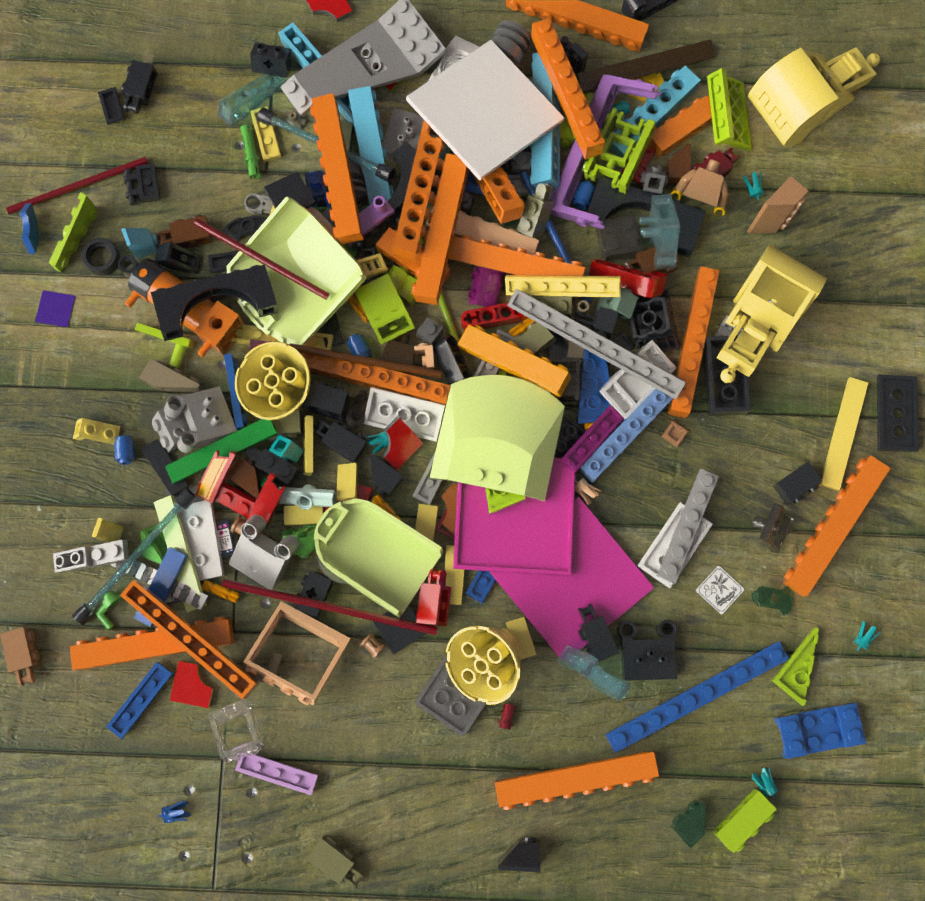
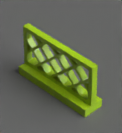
[707,68,752,152]

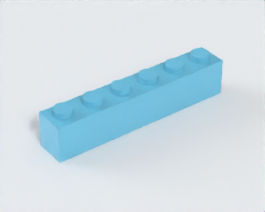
[348,86,394,204]

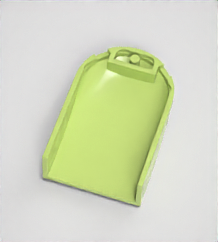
[314,499,443,618]

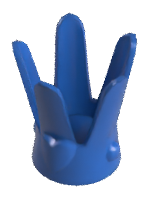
[158,800,191,823]

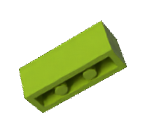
[712,789,776,853]

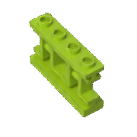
[582,108,655,194]

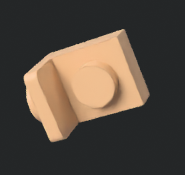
[414,343,435,370]

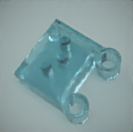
[639,194,680,269]

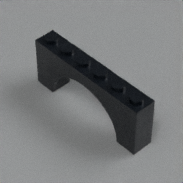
[322,141,437,251]
[587,176,706,258]
[151,265,278,341]

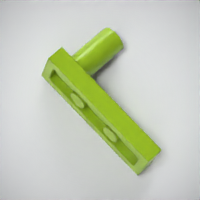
[135,323,195,369]

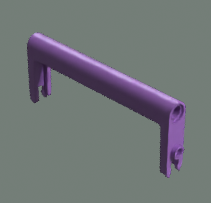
[550,75,661,229]

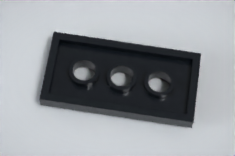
[877,375,919,452]

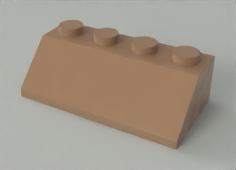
[747,176,808,234]

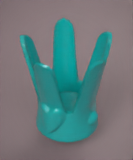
[609,100,631,115]
[743,171,764,200]
[366,431,388,454]
[853,621,882,651]
[751,767,779,799]

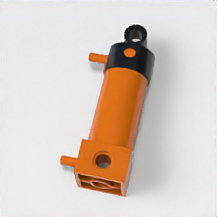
[118,255,245,357]

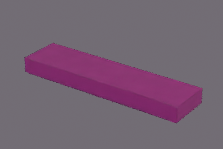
[561,405,624,473]

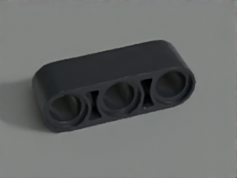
[433,335,473,385]

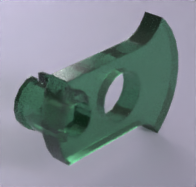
[751,586,793,616]

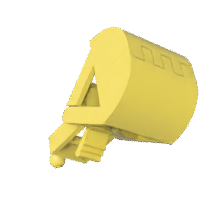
[748,47,880,148]
[716,245,827,383]

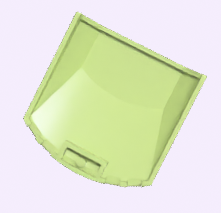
[226,196,367,345]
[430,375,565,502]

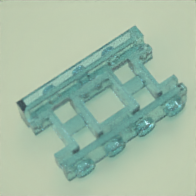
[557,645,631,702]

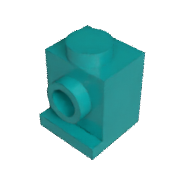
[269,435,304,463]

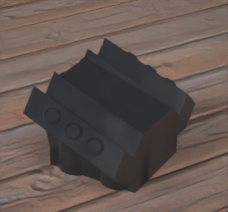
[630,290,680,352]

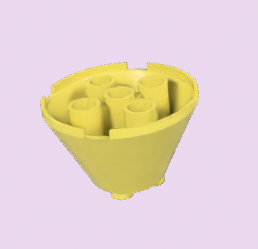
[235,342,310,420]
[446,626,523,705]

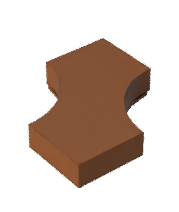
[441,483,458,535]

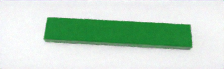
[165,419,278,484]

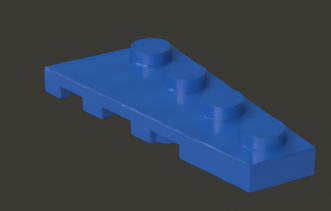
[577,349,613,425]

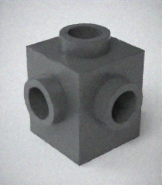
[640,164,668,194]

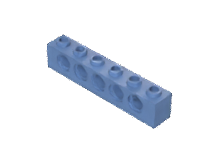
[578,389,673,484]

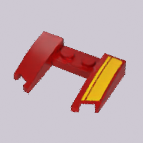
[195,450,286,531]

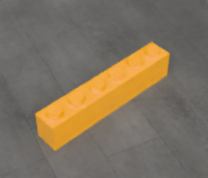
[458,325,571,397]

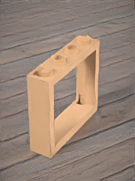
[243,601,350,706]

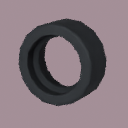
[81,238,120,276]

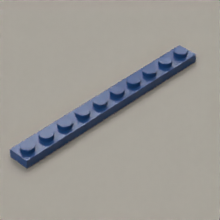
[605,641,789,753]

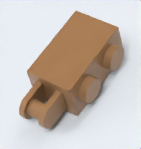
[0,627,40,687]

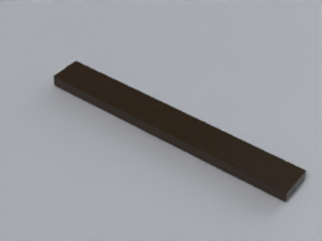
[576,39,715,92]

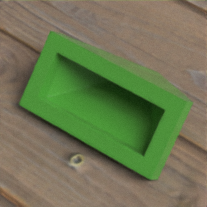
[141,524,168,564]

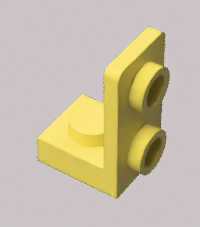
[73,418,120,445]

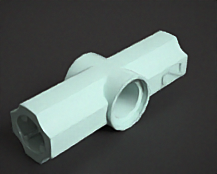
[279,484,337,510]

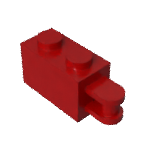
[416,569,452,626]

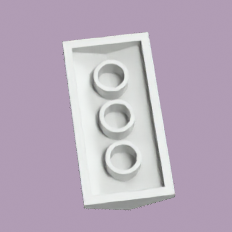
[363,387,445,442]

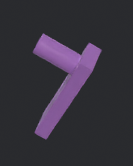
[347,196,395,246]

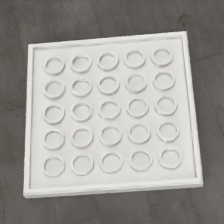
[406,40,564,180]

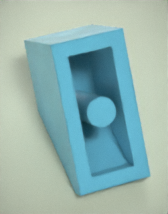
[121,228,159,259]

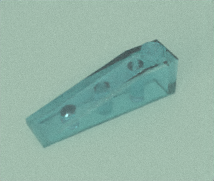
[218,74,286,127]

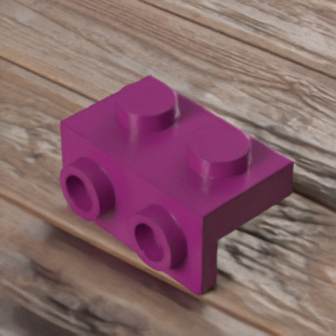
[468,267,503,307]

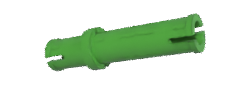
[240,124,261,179]

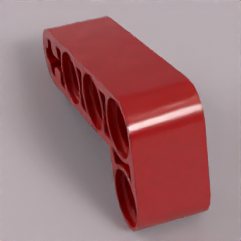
[589,259,667,298]
[461,303,528,331]

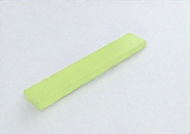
[154,495,207,613]

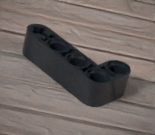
[621,0,679,21]

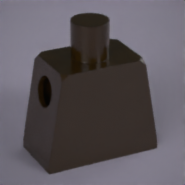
[379,333,415,375]

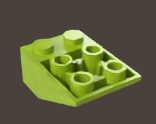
[355,273,415,344]

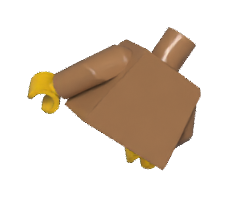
[670,159,729,216]

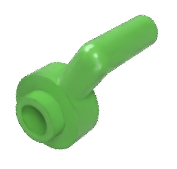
[96,591,123,631]

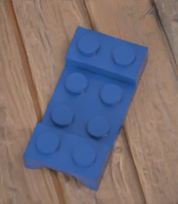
[774,703,866,759]

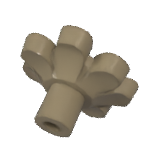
[283,109,307,132]

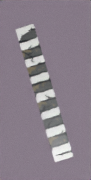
[111,557,208,610]

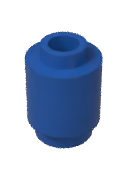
[572,181,596,210]
[346,333,372,358]
[114,436,135,465]

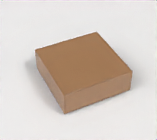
[661,421,688,448]

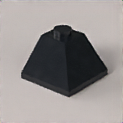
[497,836,540,872]

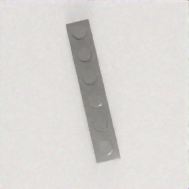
[656,469,719,584]

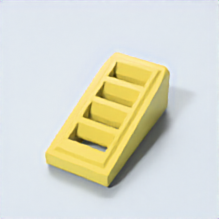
[356,253,388,280]
[92,518,124,542]

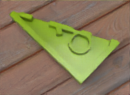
[771,627,819,706]

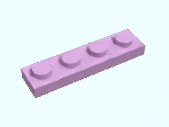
[235,750,319,796]

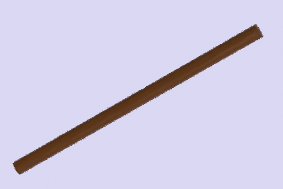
[290,343,442,378]

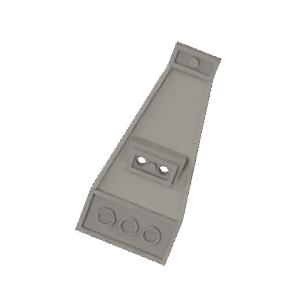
[280,0,448,117]

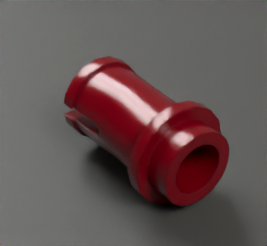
[498,703,516,730]

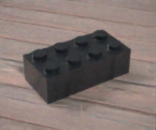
[704,335,750,416]

